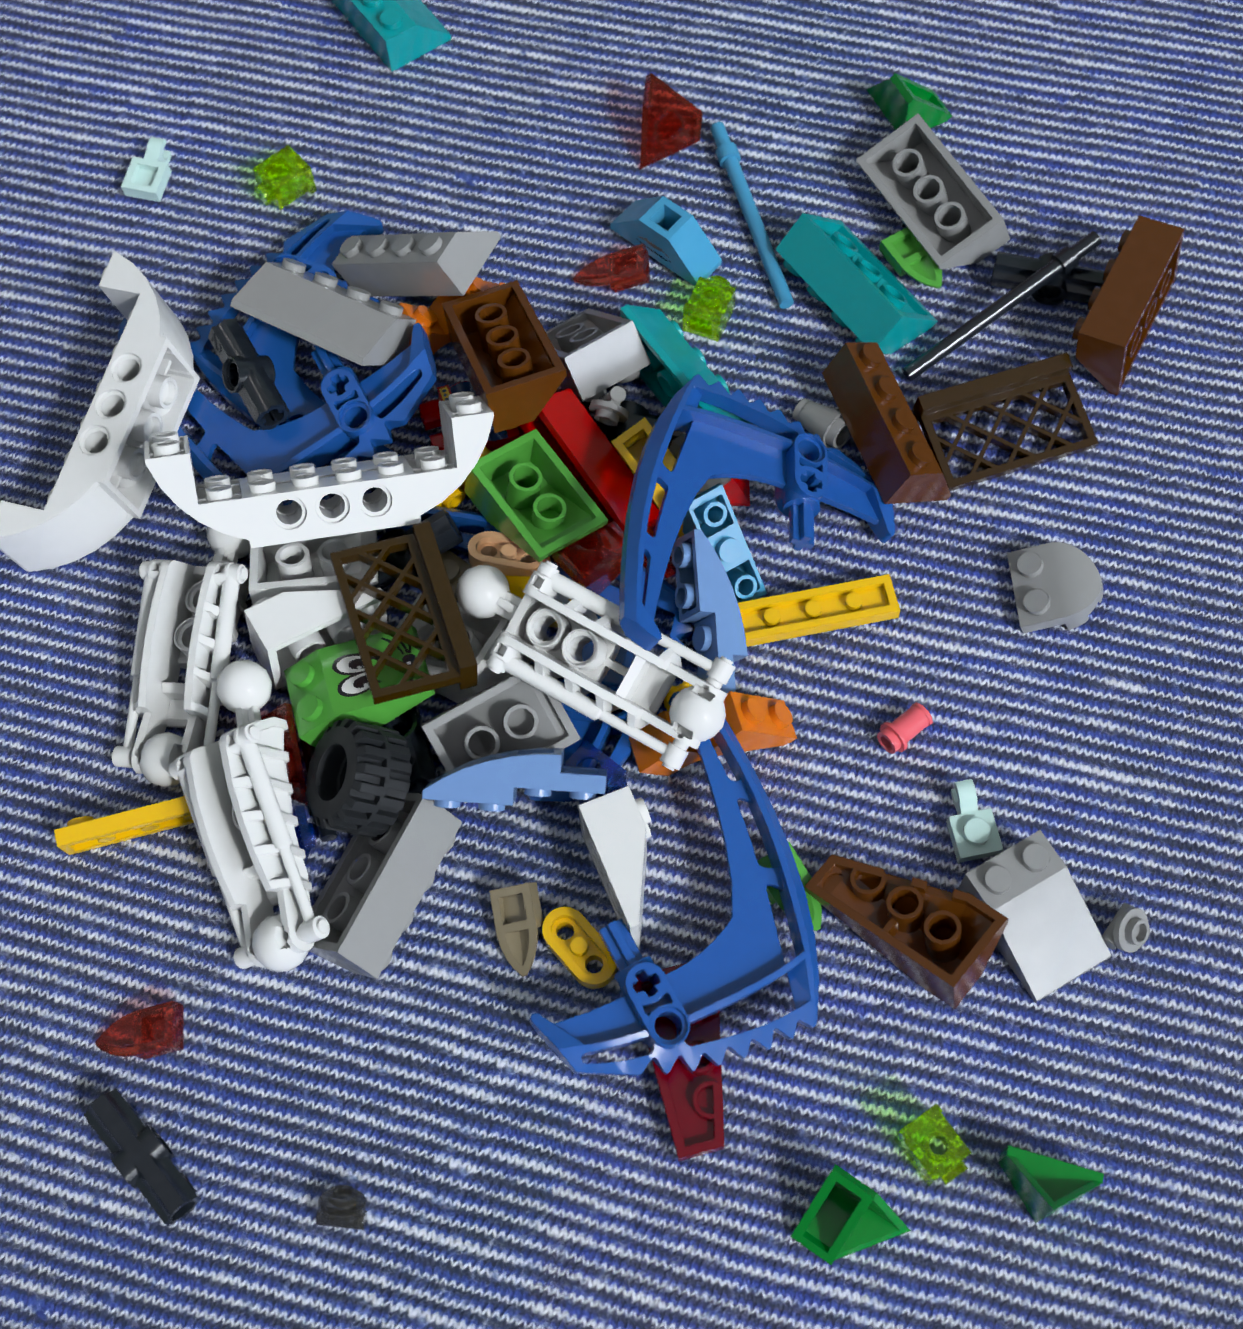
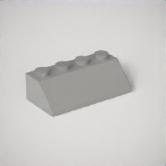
[856,114,1010,270]
[332,231,501,296]
[230,258,416,366]
[309,793,462,979]

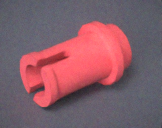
[877,702,933,754]

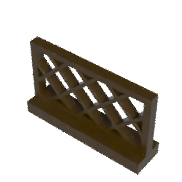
[911,353,1099,491]
[330,521,478,705]

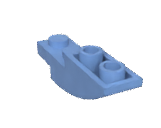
[672,529,748,693]
[422,748,608,812]

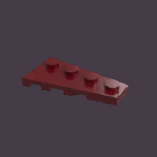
[633,962,724,1162]

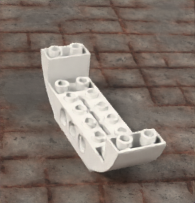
[0,252,200,572]
[144,392,494,548]

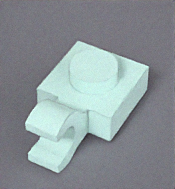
[121,137,172,202]
[946,779,1004,863]

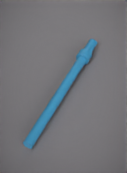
[710,122,794,309]

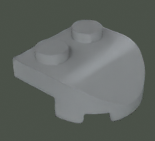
[1007,542,1103,633]

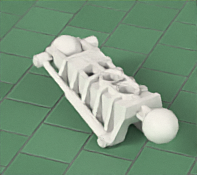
[111,527,250,787]
[456,560,736,771]
[169,660,330,972]

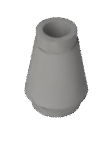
[793,398,851,449]

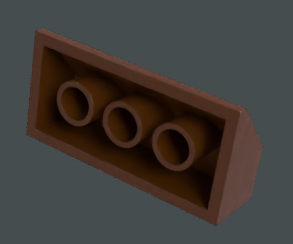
[1072,215,1185,396]
[442,280,567,433]
[822,342,951,504]

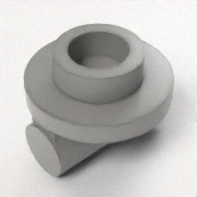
[589,386,629,426]
[1102,903,1150,953]

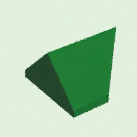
[866,73,952,130]
[999,1145,1104,1223]
[791,1164,911,1265]

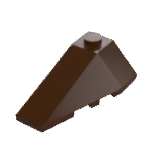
[805,854,1008,1009]

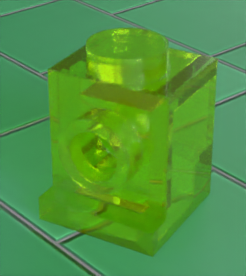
[252,145,317,210]
[683,275,736,342]
[894,1103,971,1186]

